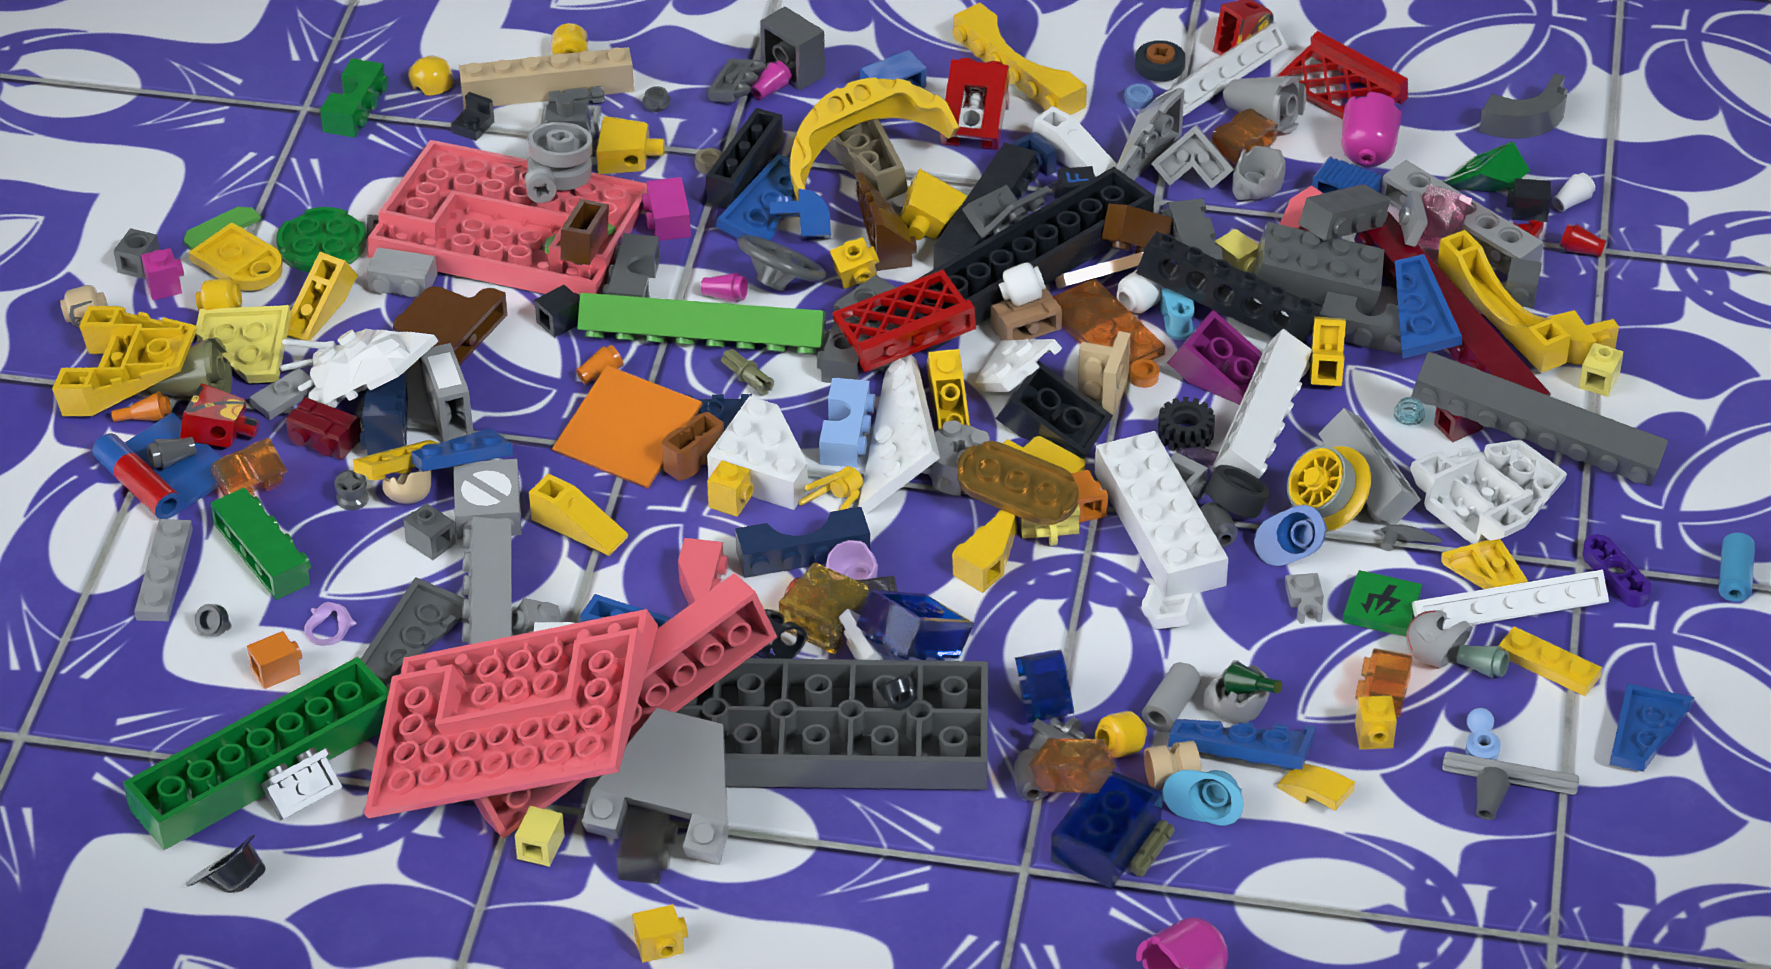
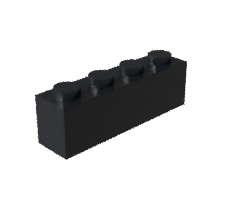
[706,108,783,209]

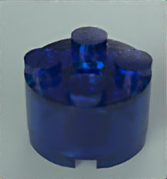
[1015,649,1074,723]

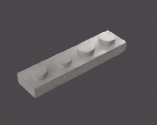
[135,519,193,622]

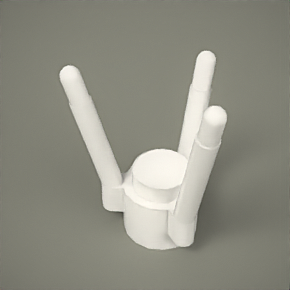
[279,339,337,391]

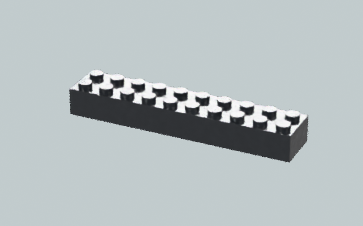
[893,167,1155,352]

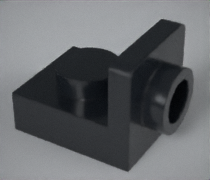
[451,92,494,141]

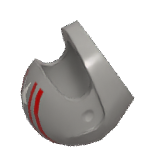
[1406,610,1472,668]

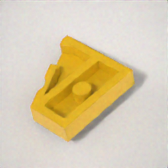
[1441,539,1528,589]

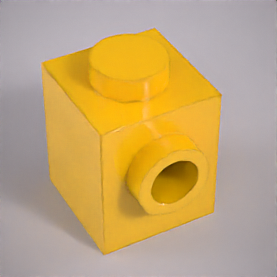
[707,460,754,517]
[1355,696,1397,750]
[632,904,688,963]

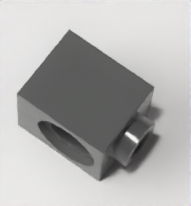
[113,228,160,279]

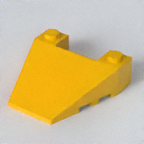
[52,306,197,417]

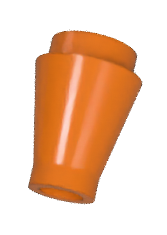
[576,345,624,385]

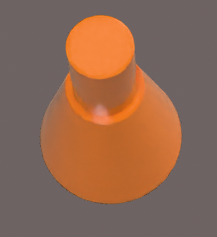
[112,391,171,422]

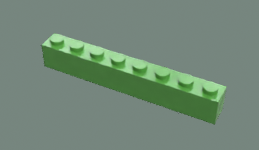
[577,293,826,354]

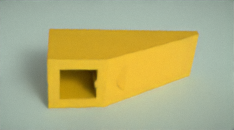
[926,349,970,429]
[529,473,628,556]
[952,510,1018,593]

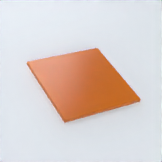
[552,365,703,489]

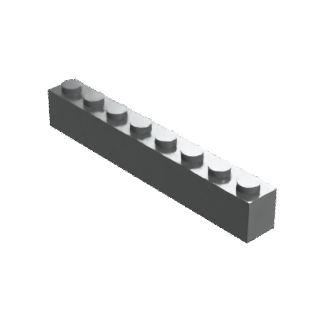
[1411,351,1668,486]

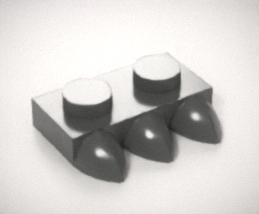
[707,59,766,103]

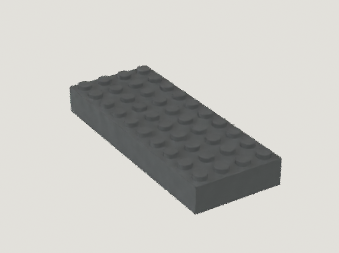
[676,658,988,790]

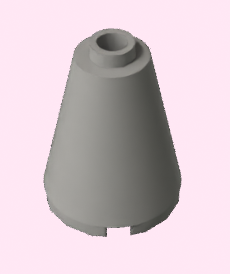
[1223,76,1306,134]

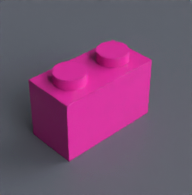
[642,177,691,241]

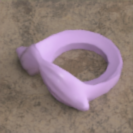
[304,602,356,646]

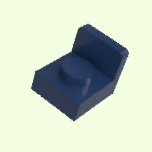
[1012,132,1057,176]

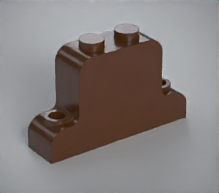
[393,286,508,366]

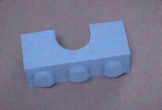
[819,378,875,468]

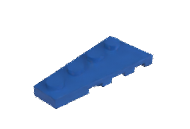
[716,153,794,241]
[1168,719,1316,770]

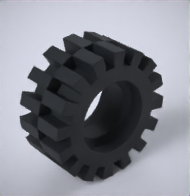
[1158,397,1215,454]

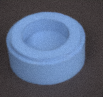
[1124,84,1153,110]

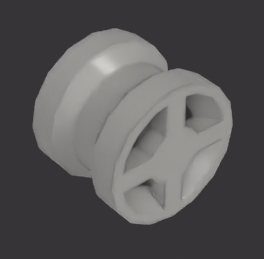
[525,166,556,203]

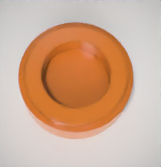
[1128,359,1160,388]

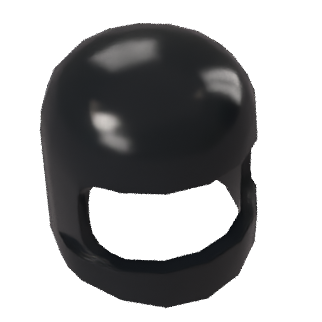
[755,609,807,659]

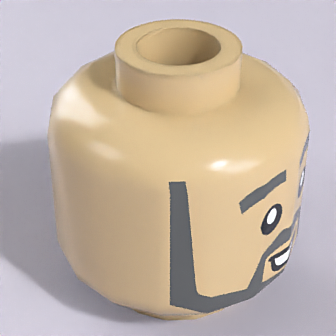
[60,285,108,328]

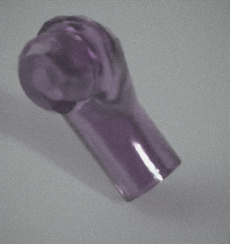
[1176,447,1219,467]

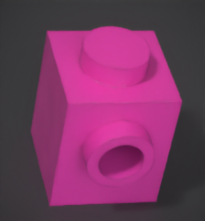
[141,248,184,301]

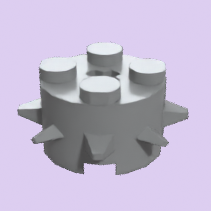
[921,420,990,496]

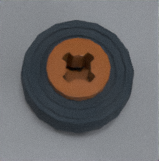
[1135,40,1186,82]

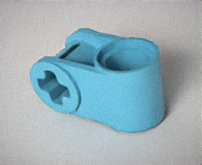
[1160,288,1195,340]

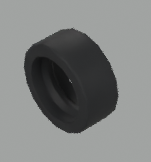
[1206,465,1270,518]

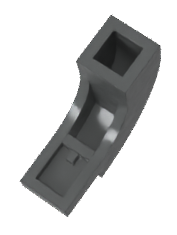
[1479,73,1567,139]

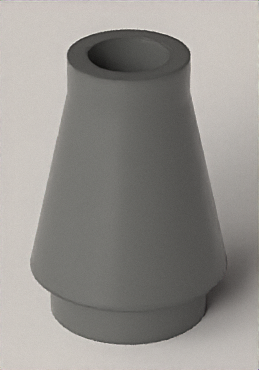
[147,437,197,470]
[1476,767,1510,820]

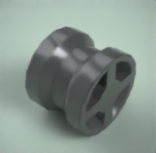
[334,470,369,511]

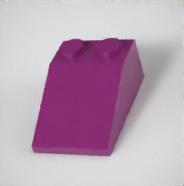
[1167,310,1263,405]

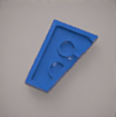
[411,428,513,472]
[1609,683,1694,772]

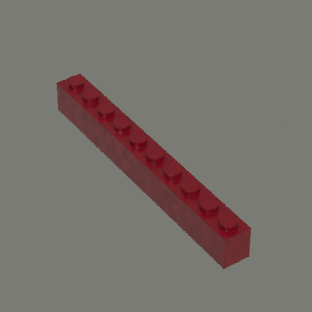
[1354,211,1551,396]

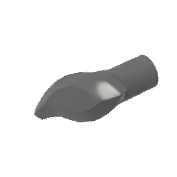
[1380,524,1442,551]

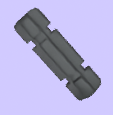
[548,86,605,104]

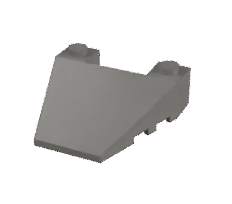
[582,708,729,865]

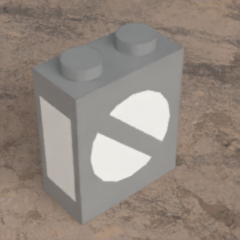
[421,343,474,442]
[454,459,522,540]

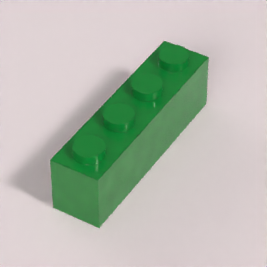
[210,487,311,600]

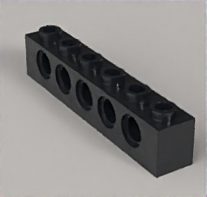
[1136,231,1322,344]

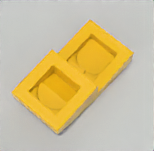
[1277,764,1355,811]

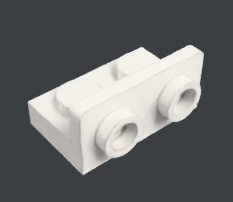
[839,609,895,660]

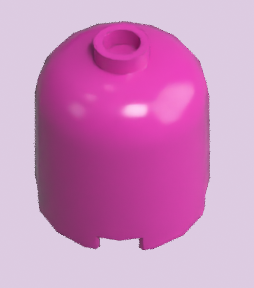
[1341,92,1402,167]
[1136,917,1228,969]

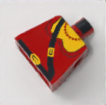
[1212,0,1274,56]
[180,383,260,447]

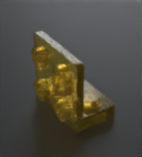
[779,563,869,654]

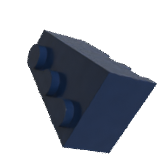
[360,374,408,455]

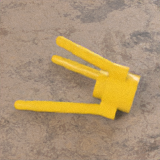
[798,466,863,510]

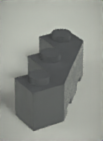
[1159,198,1223,278]

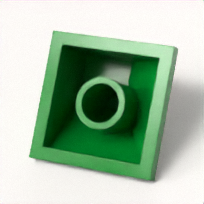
[1443,141,1530,192]

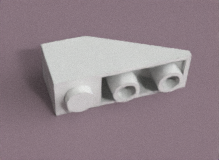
[1033,106,1117,177]

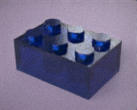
[856,590,975,661]
[1050,766,1163,888]

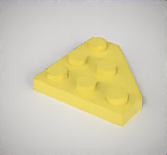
[196,305,291,383]

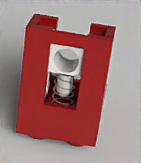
[940,58,1010,150]

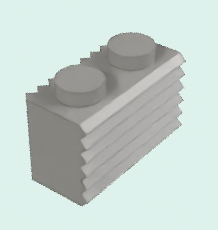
[367,247,437,298]

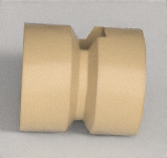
[1144,741,1202,791]

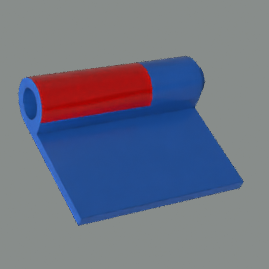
[92,412,237,519]

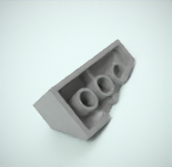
[1116,88,1184,180]

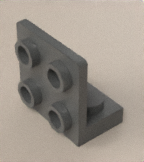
[962,185,1051,239]

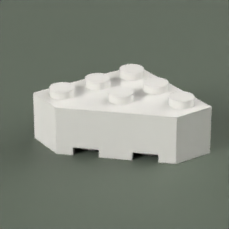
[707,396,808,510]

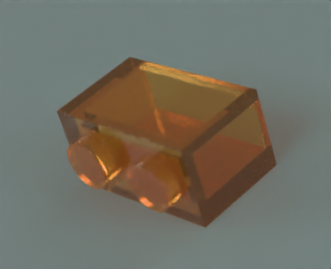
[1028,738,1116,793]

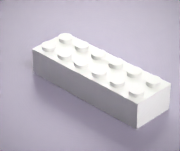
[1095,431,1228,597]

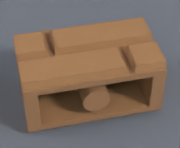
[991,288,1062,341]

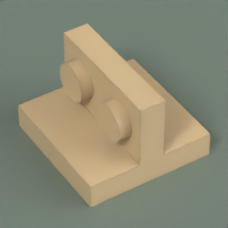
[1078,331,1131,420]

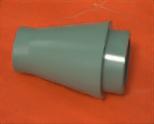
[1457,644,1509,679]

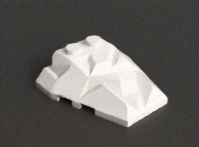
[308,329,438,408]
[1410,440,1567,544]

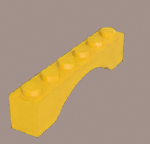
[953,2,1087,115]
[1437,230,1571,373]

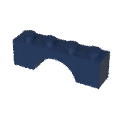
[735,507,871,578]

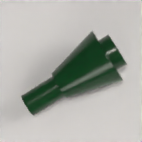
[1223,662,1282,695]

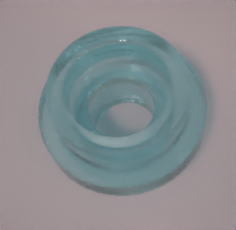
[1394,397,1425,426]

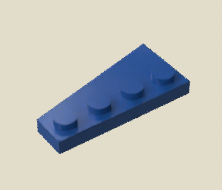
[1395,254,1462,359]

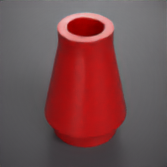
[1559,224,1606,257]

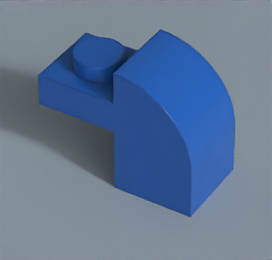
[769,189,831,240]

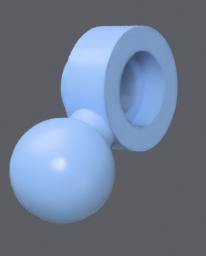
[1465,708,1501,760]

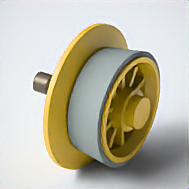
[1287,446,1371,532]

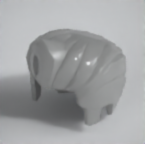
[1232,146,1286,200]
[1203,660,1270,723]

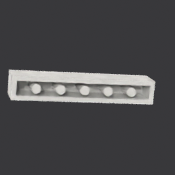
[1213,329,1312,479]

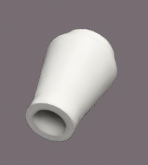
[1552,173,1596,212]

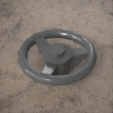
[737,235,826,291]

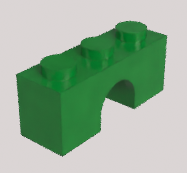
[320,58,388,138]

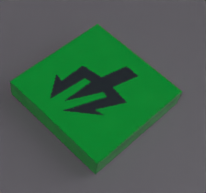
[1343,570,1422,637]

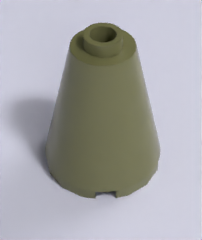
[146,337,232,397]

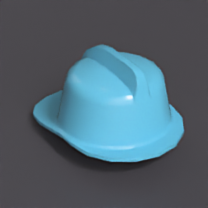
[1163,770,1244,826]

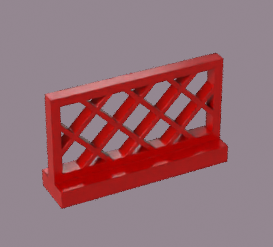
[1276,31,1408,119]
[832,270,976,372]

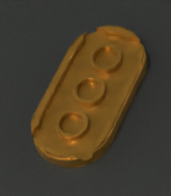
[957,441,1079,525]

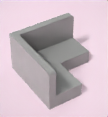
[1151,124,1234,189]

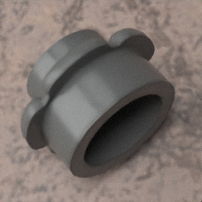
[642,86,671,112]

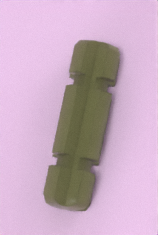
[1128,820,1175,877]

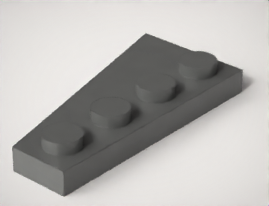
[361,577,466,686]

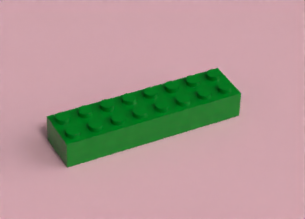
[123,657,389,850]

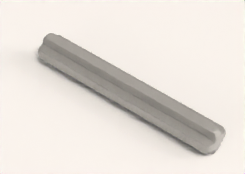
[1442,751,1579,795]

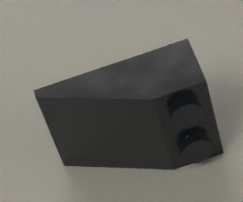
[995,361,1113,459]

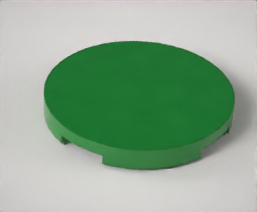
[276,207,367,273]

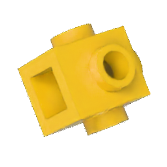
[829,237,879,289]

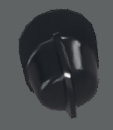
[186,834,266,893]

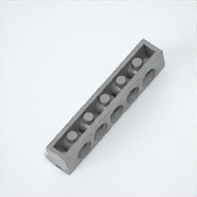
[1381,160,1544,275]

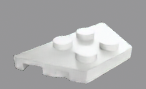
[975,339,1062,392]

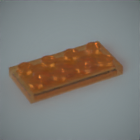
[1053,278,1165,365]

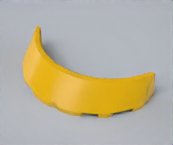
[790,77,959,201]

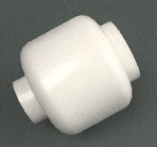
[999,262,1046,307]
[1117,270,1162,314]

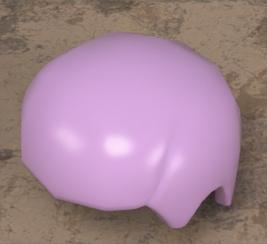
[826,540,878,593]

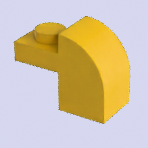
[1547,310,1619,365]
[1310,317,1346,386]

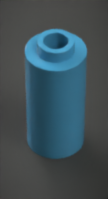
[1719,533,1755,602]

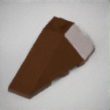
[856,172,917,271]

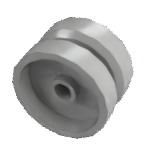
[528,122,592,190]

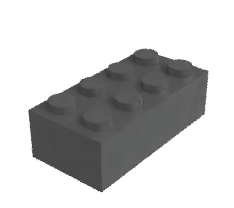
[1255,221,1384,316]

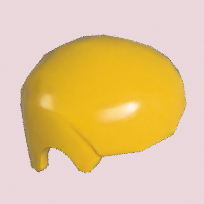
[408,55,454,96]

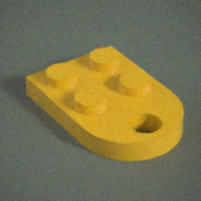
[188,222,283,291]

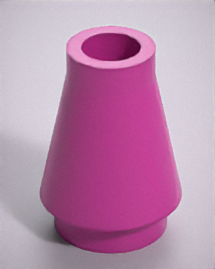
[750,61,792,100]
[701,273,748,303]

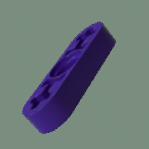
[1582,534,1652,608]

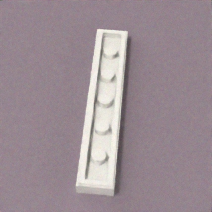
[1155,22,1288,116]
[1412,570,1609,631]

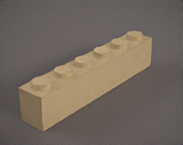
[459,47,634,110]

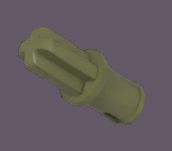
[721,349,774,395]

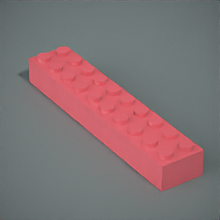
[473,573,777,839]

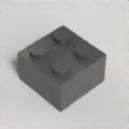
[760,6,825,91]

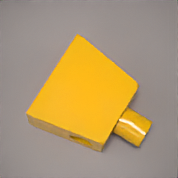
[597,116,665,174]
[900,169,968,240]

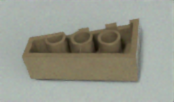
[824,119,908,201]

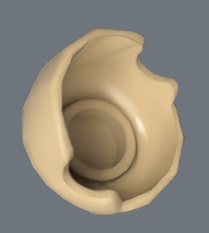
[383,469,431,505]

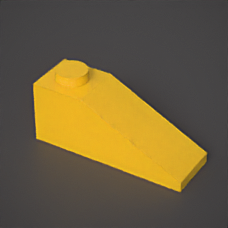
[287,252,358,341]

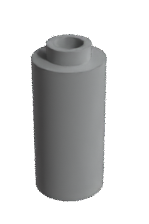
[1142,662,1201,732]

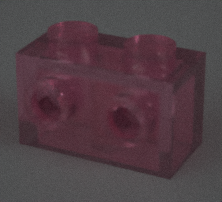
[1418,184,1472,251]

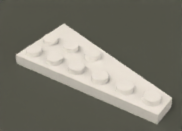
[858,355,940,514]

